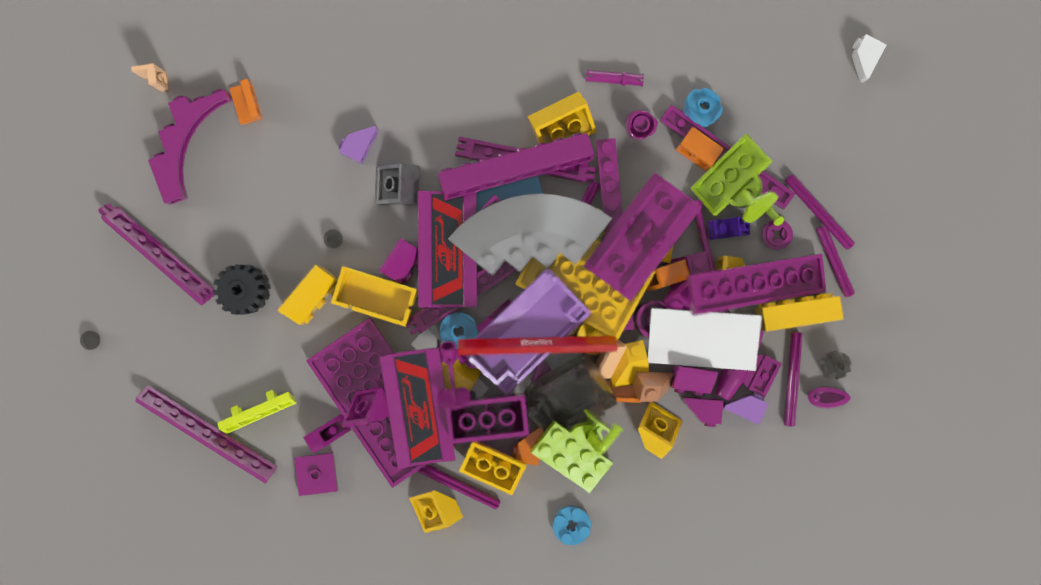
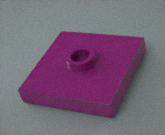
[294,452,338,496]

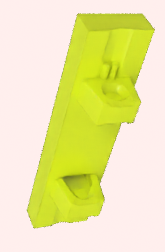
[217,390,297,434]

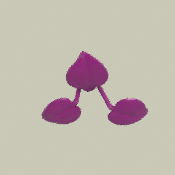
[437,341,478,409]

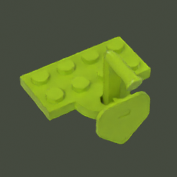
[690,133,784,226]
[530,409,623,493]

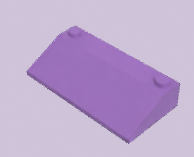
[466,268,591,395]

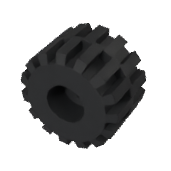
[213,264,271,315]

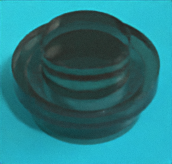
[324,229,343,248]
[80,331,100,350]

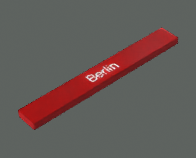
[458,336,618,355]

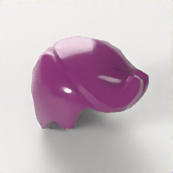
[625,110,658,140]

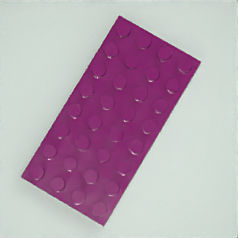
[306,317,456,488]

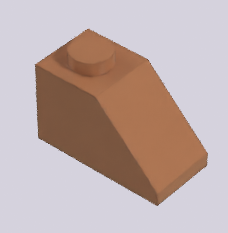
[632,372,673,402]

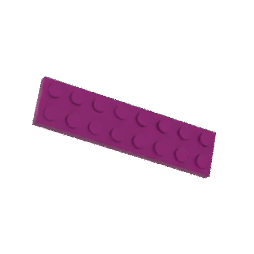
[687,254,826,315]

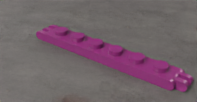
[455,137,596,183]
[98,203,215,305]
[406,260,518,335]

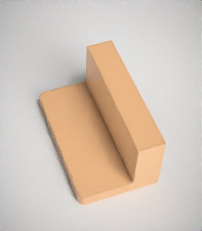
[131,64,169,92]
[594,339,627,380]

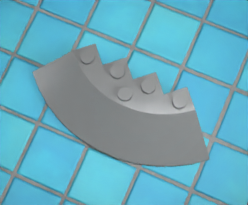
[448,194,612,275]

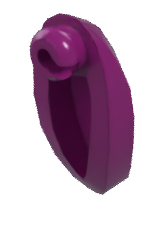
[807,386,851,409]

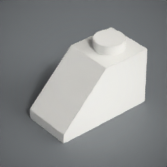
[851,34,886,83]

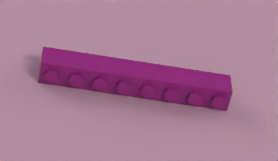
[438,133,594,201]

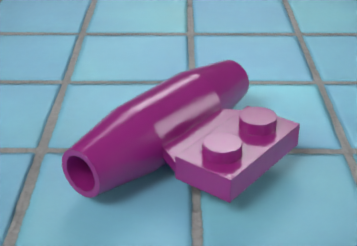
[715,330,782,401]

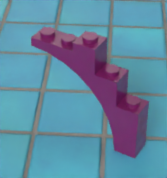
[148,89,233,205]

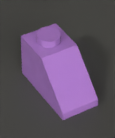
[339,126,379,164]
[723,393,768,425]

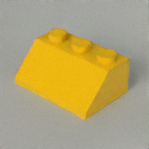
[527,91,597,144]
[278,265,338,325]
[459,441,527,495]

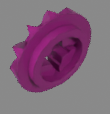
[762,220,793,250]

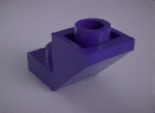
[707,216,750,240]

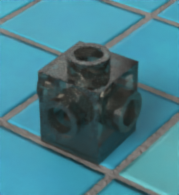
[818,350,852,380]

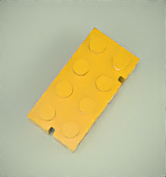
[331,266,418,326]
[754,293,844,331]

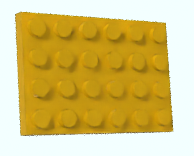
[515,240,655,341]

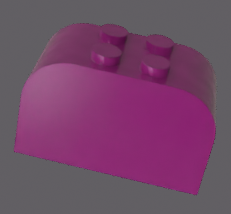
[446,393,529,444]

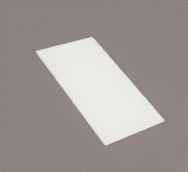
[648,308,761,371]

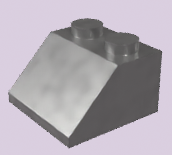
[376,163,420,205]

